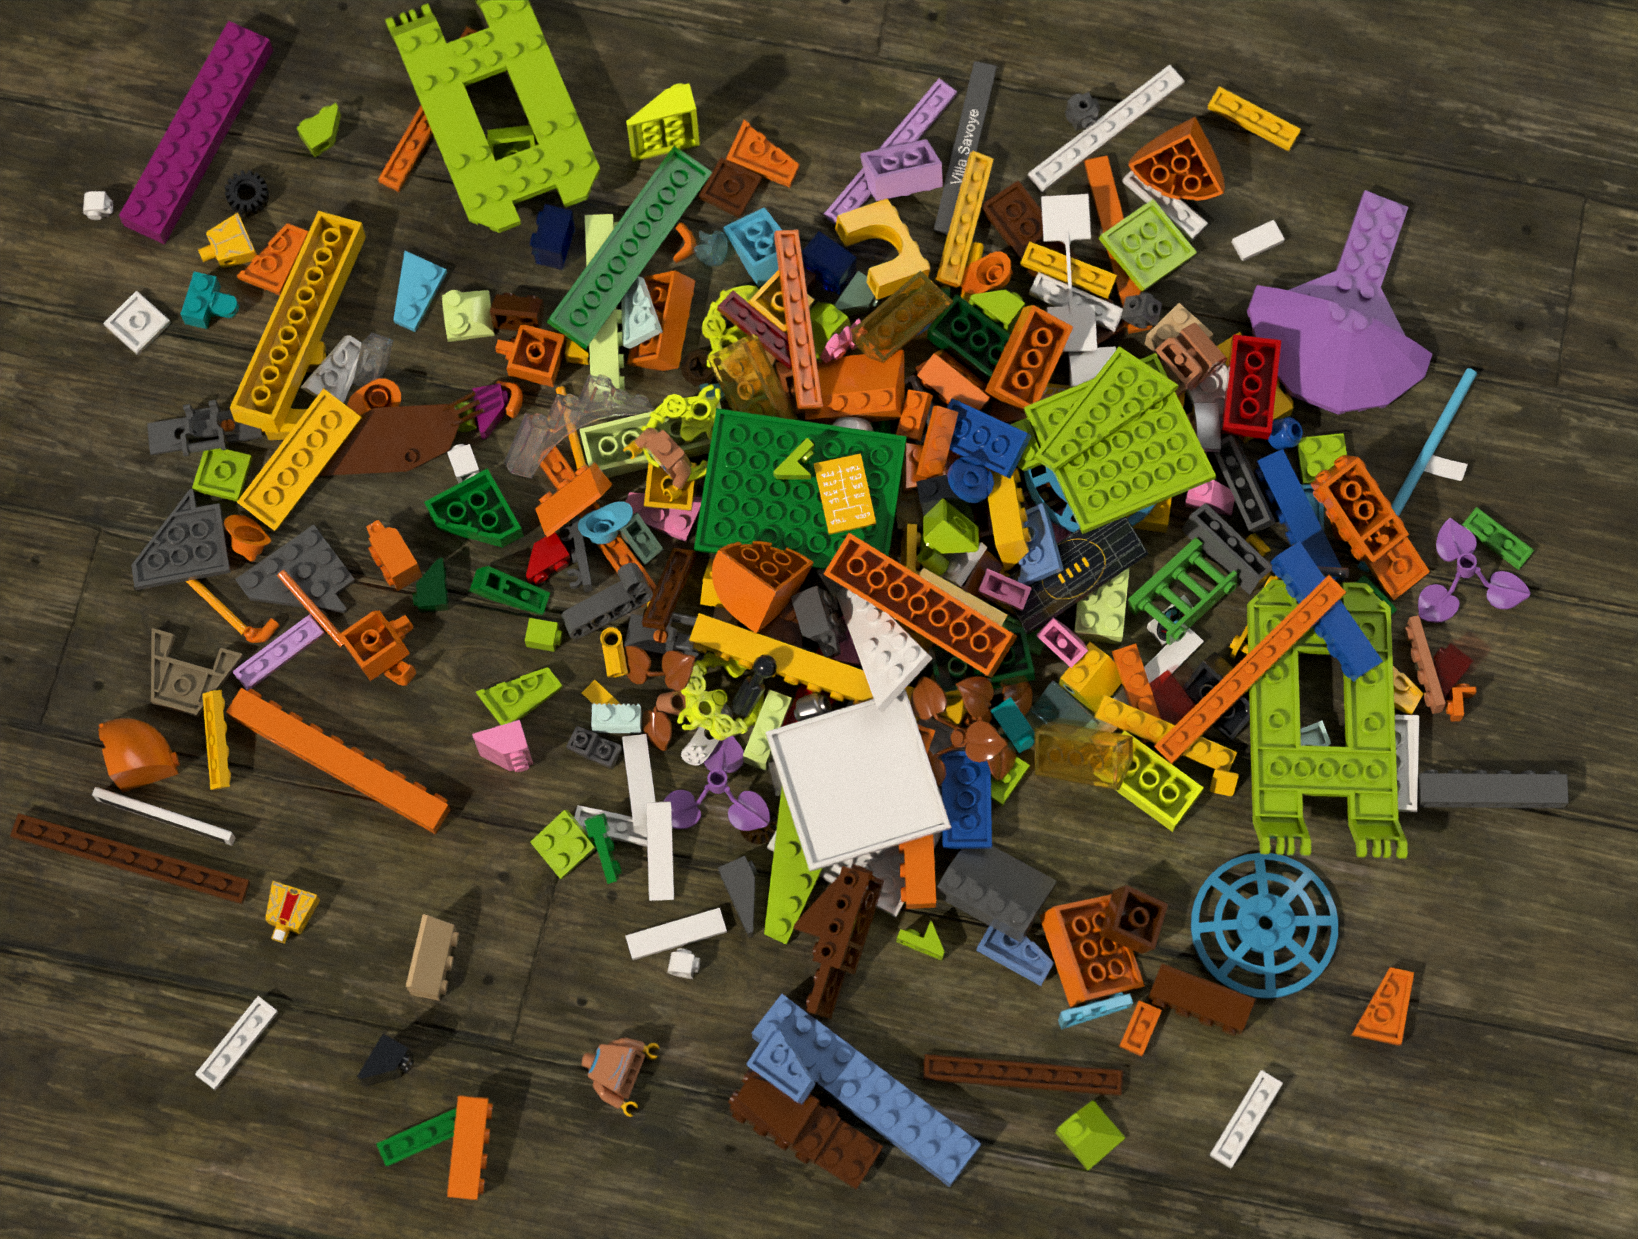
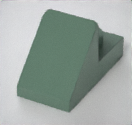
[619,512,664,564]

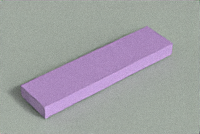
[232,614,325,691]

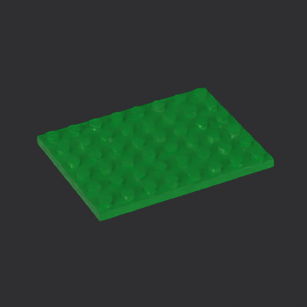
[694,408,907,570]

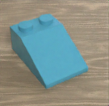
[723,207,782,286]

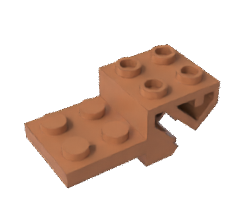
[1154,322,1228,397]

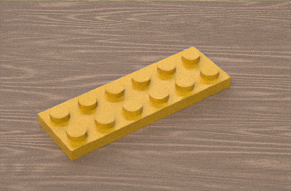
[237,388,362,531]

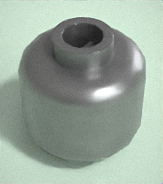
[794,693,832,722]

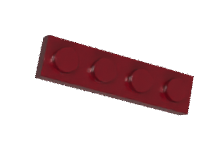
[717,291,792,369]

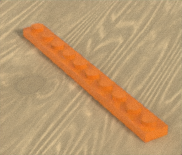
[1154,575,1347,764]

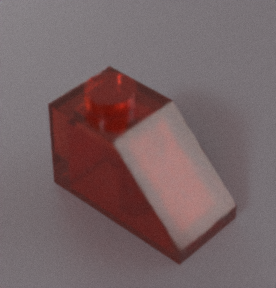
[1433,643,1473,698]

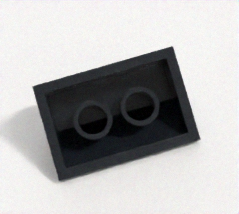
[1177,652,1250,742]

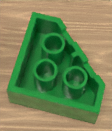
[424,468,523,548]

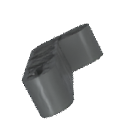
[561,563,653,639]

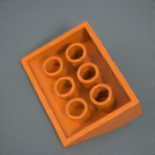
[805,350,904,425]
[1039,894,1145,1008]

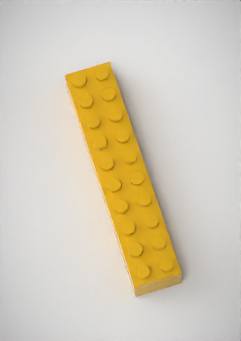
[230,211,366,434]

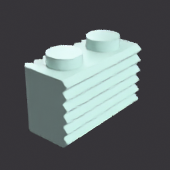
[591,703,642,733]

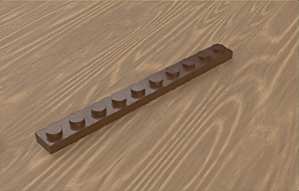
[10,813,250,905]

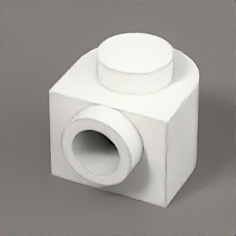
[83,192,113,220]
[667,948,700,979]

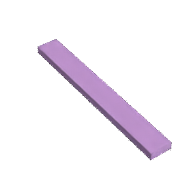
[824,79,957,225]

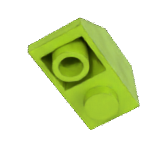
[297,103,341,157]

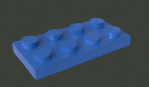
[947,398,1031,479]
[941,751,992,849]

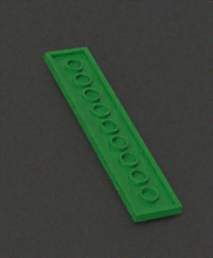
[547,146,712,350]

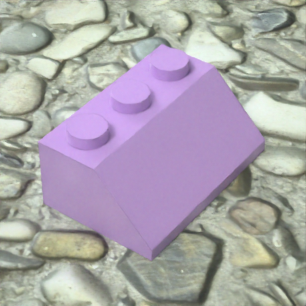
[860,139,942,201]

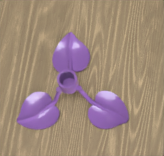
[1418,518,1530,622]
[663,736,770,831]

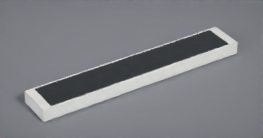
[92,787,235,846]

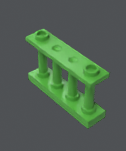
[1128,537,1237,646]

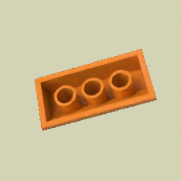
[627,271,695,371]

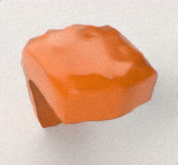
[673,222,697,263]
[497,381,523,418]
[383,660,417,686]

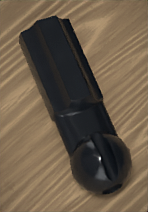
[731,654,777,717]

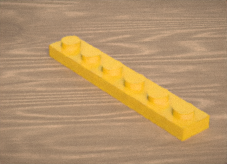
[936,151,994,288]
[1094,695,1237,772]

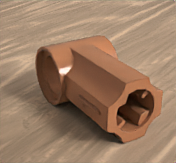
[656,691,703,718]

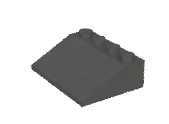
[936,846,1057,943]

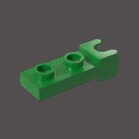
[584,813,622,884]

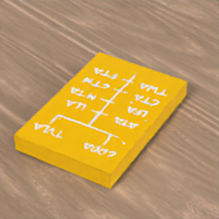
[814,454,876,535]

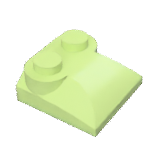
[442,290,495,342]

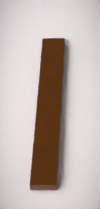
[923,1054,1123,1096]

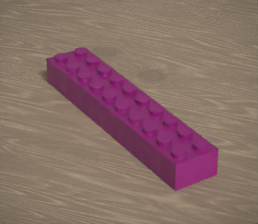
[119,21,273,244]

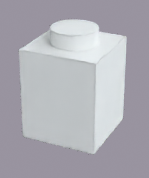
[447,444,480,484]

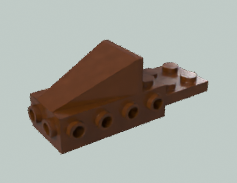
[793,864,884,1019]
[728,1069,883,1190]

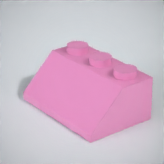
[472,720,533,772]

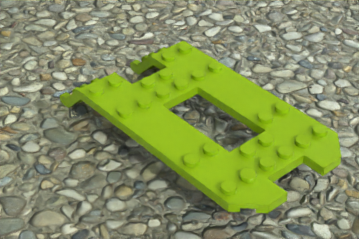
[385,0,600,233]
[1247,580,1408,859]

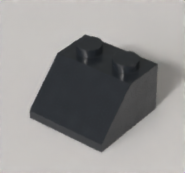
[916,475,976,524]
[357,1034,414,1086]

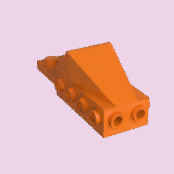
[1310,455,1430,601]

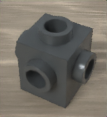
[1065,92,1100,131]
[1121,292,1162,329]

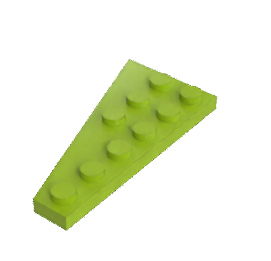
[1034,347,1178,472]
[764,787,823,945]

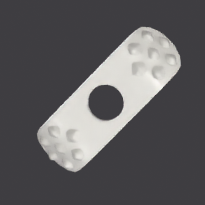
[681,703,733,765]

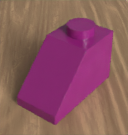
[472,384,509,440]

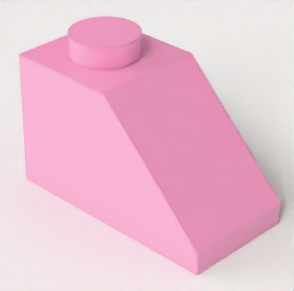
[1185,480,1235,516]
[1036,618,1088,667]

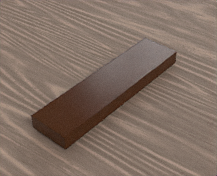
[641,548,697,630]

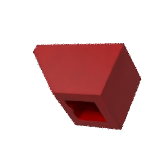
[526,532,571,585]

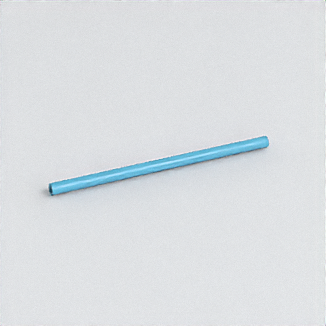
[1358,368,1477,572]

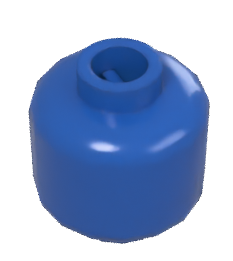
[1267,417,1303,450]

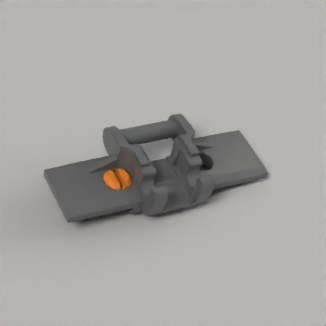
[147,400,263,456]
[624,612,723,667]

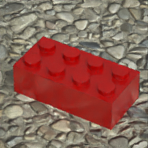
[1221,334,1281,439]

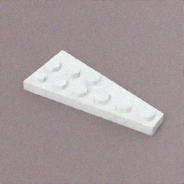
[836,587,932,712]

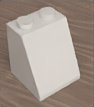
[1068,347,1116,388]

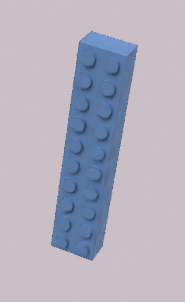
[752,994,981,1187]

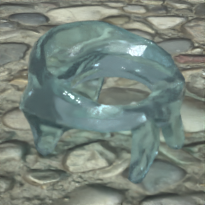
[694,230,728,266]

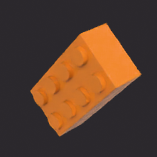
[984,305,1073,414]

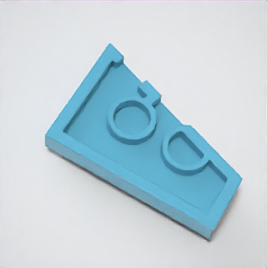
[393,251,447,332]
[1058,992,1133,1030]

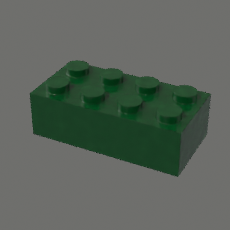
[927,295,1011,384]
[928,626,1035,700]

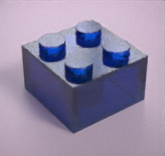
[530,204,575,270]
[802,231,857,295]

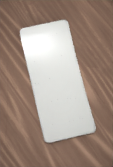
[1424,455,1467,481]

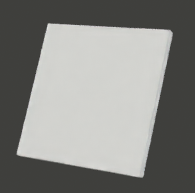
[765,690,951,872]

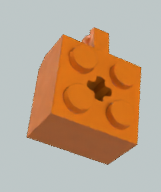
[495,325,566,388]
[366,520,422,591]
[338,610,414,681]

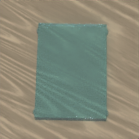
[1031,680,1100,752]

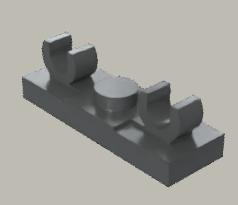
[560,516,593,592]

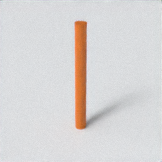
[277,569,344,647]

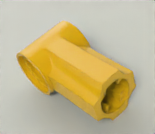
[600,627,628,678]

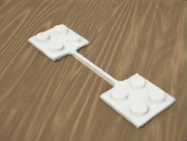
[1041,194,1097,352]

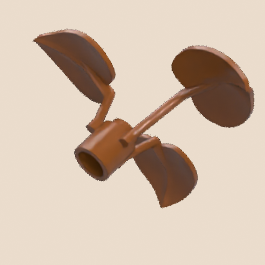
[624,645,695,751]
[911,677,1008,787]
[956,677,1033,781]

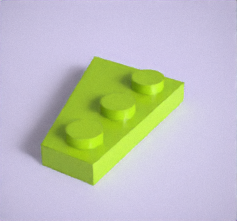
[476,667,563,725]

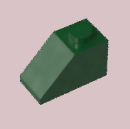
[412,558,449,613]

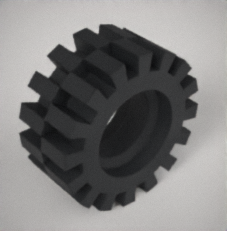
[225,170,269,216]

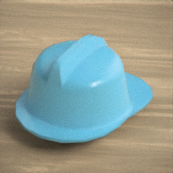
[578,502,633,544]

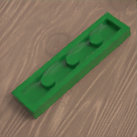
[376,1108,457,1167]

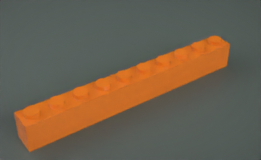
[226,688,451,835]

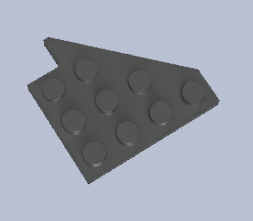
[131,489,231,590]
[235,525,356,613]

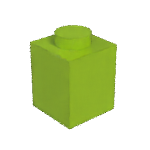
[525,618,562,652]

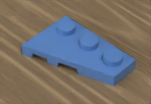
[1018,503,1064,586]
[976,926,1053,986]
[746,1023,816,1104]

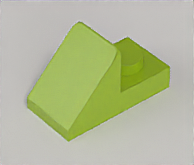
[773,438,814,479]
[897,921,944,961]

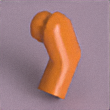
[243,618,280,643]

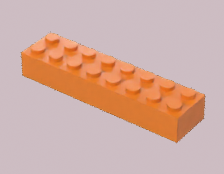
[824,533,1017,678]

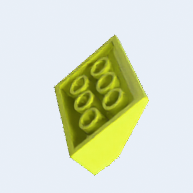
[626,83,700,162]

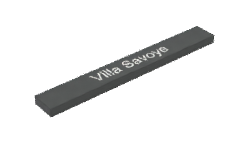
[934,61,997,235]

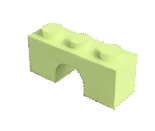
[743,690,792,771]

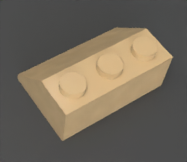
[406,914,459,1001]

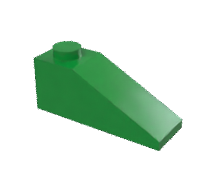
[469,566,550,615]

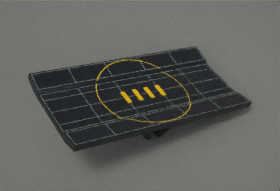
[1008,516,1149,635]

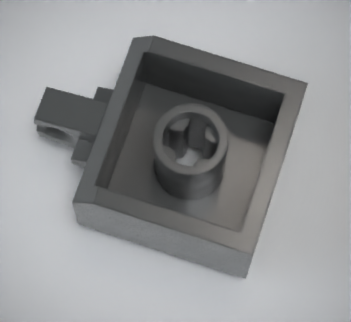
[791,586,847,659]

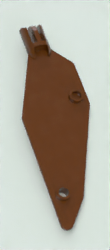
[318,391,485,476]

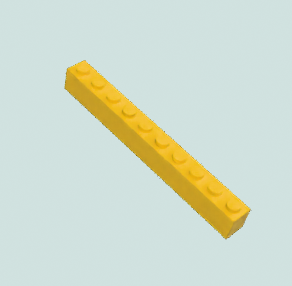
[689,613,920,724]

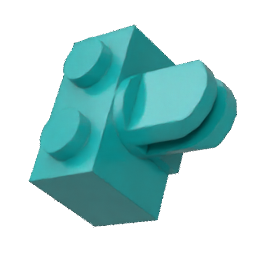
[180,272,239,329]

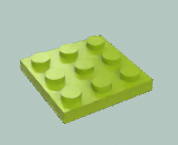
[1099,199,1197,292]

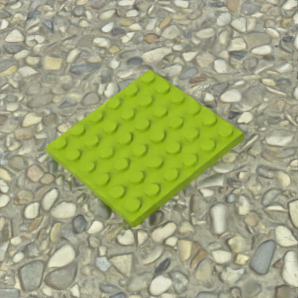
[1024,353,1216,534]

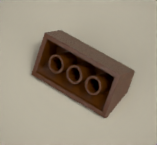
[1148,964,1255,1036]

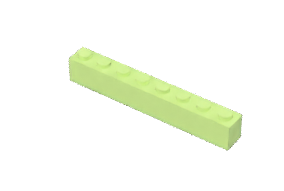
[585,214,625,400]

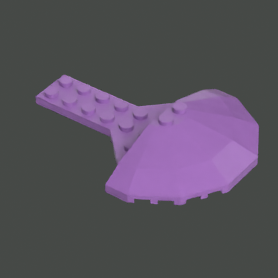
[1247,190,1432,415]

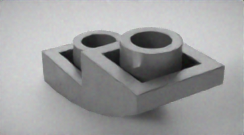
[1192,403,1221,452]
[566,726,623,769]

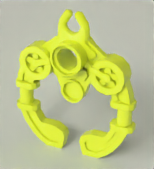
[702,285,787,372]
[641,384,721,482]
[678,652,764,741]

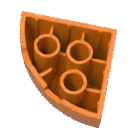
[1128,117,1225,201]
[712,541,814,634]
[98,718,180,792]

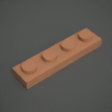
[1404,615,1446,714]

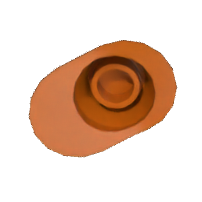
[961,251,1013,295]
[347,378,401,415]
[224,515,271,561]

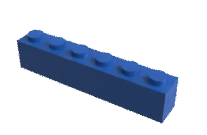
[1254,449,1345,583]
[1270,541,1383,682]

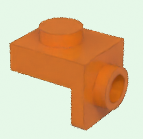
[1446,684,1476,722]

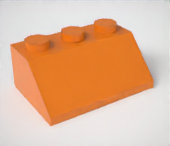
[917,349,994,412]
[535,462,613,537]

